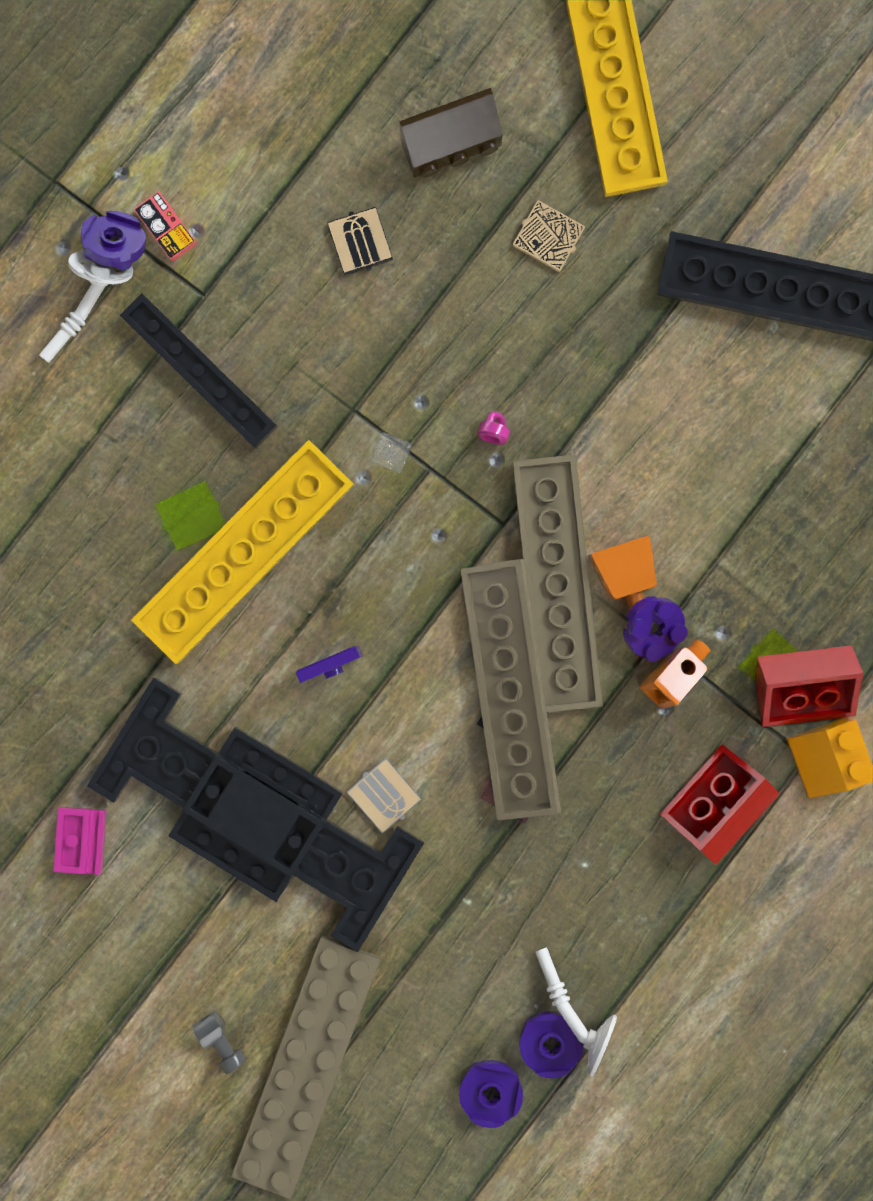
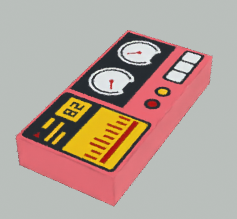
[134,191,197,262]

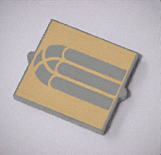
[346,757,422,834]

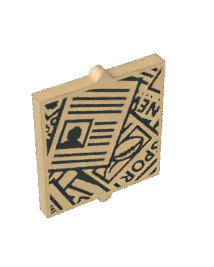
[512,200,585,273]

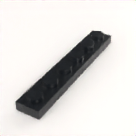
[120,293,278,449]

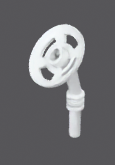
[39,250,133,363]
[535,947,617,1077]

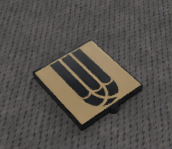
[327,207,393,276]

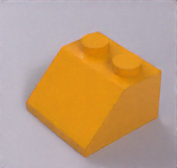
[786,717,873,798]

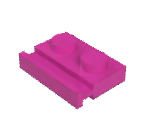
[53,807,107,875]

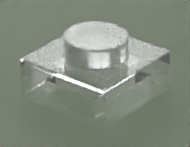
[371,432,412,474]

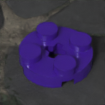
[81,211,146,270]
[623,596,687,662]
[519,1011,584,1078]
[459,1060,523,1128]

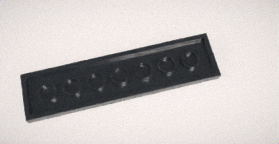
[656,231,873,341]

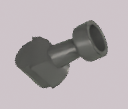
[192,1010,247,1074]

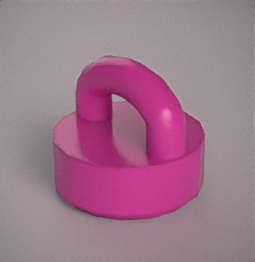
[477,411,510,445]

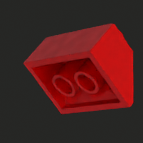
[755,645,863,727]
[660,744,779,865]

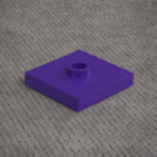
[296,646,363,683]

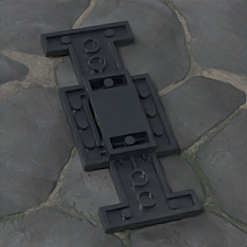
[87,677,424,952]

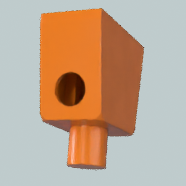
[588,535,657,611]
[639,639,711,709]

